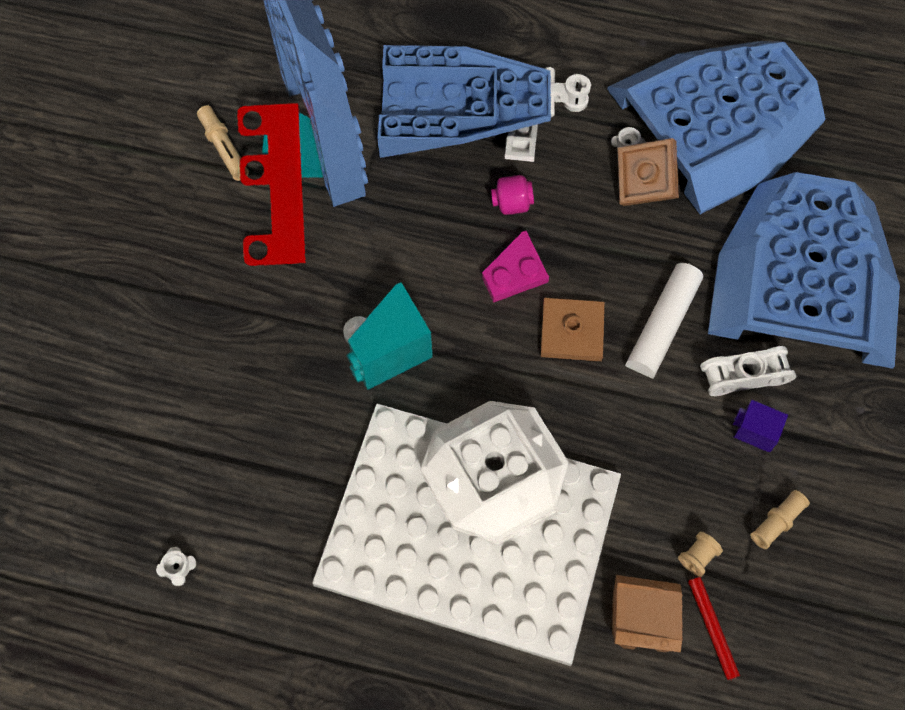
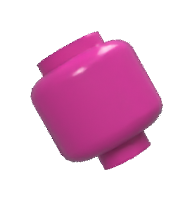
[491,175,534,215]

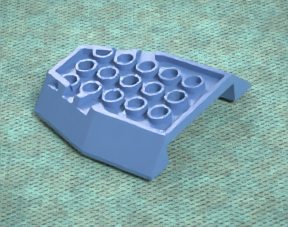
[607,41,826,214]
[708,172,900,369]

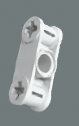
[700,346,796,397]

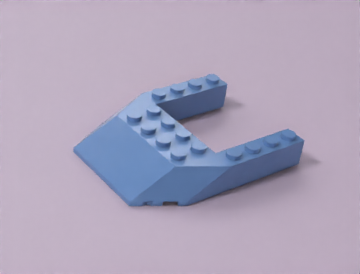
[263,0,368,207]

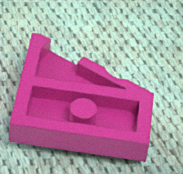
[482,231,549,303]

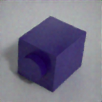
[733,400,788,453]

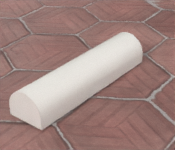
[625,263,703,379]

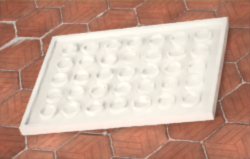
[312,404,621,666]

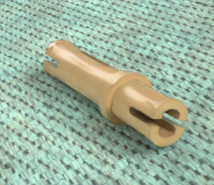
[197,105,249,181]

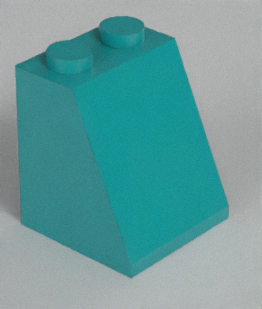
[346,282,433,390]

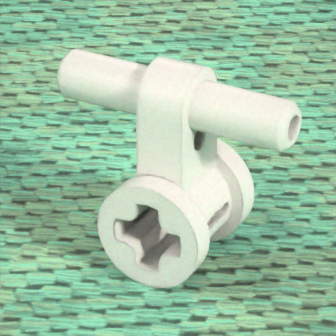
[545,67,591,117]

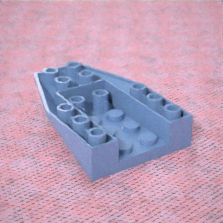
[377,45,551,158]

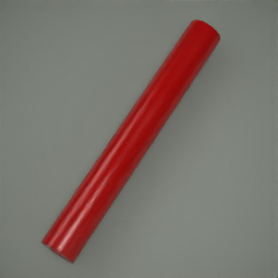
[688,577,740,680]

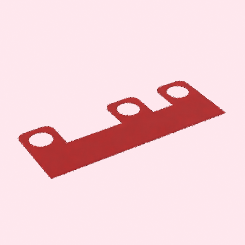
[237,103,306,266]

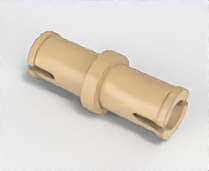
[751,490,809,549]

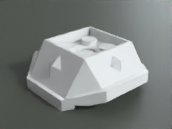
[421,401,568,544]

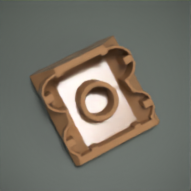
[612,575,682,652]

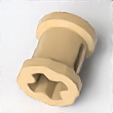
[678,532,723,577]

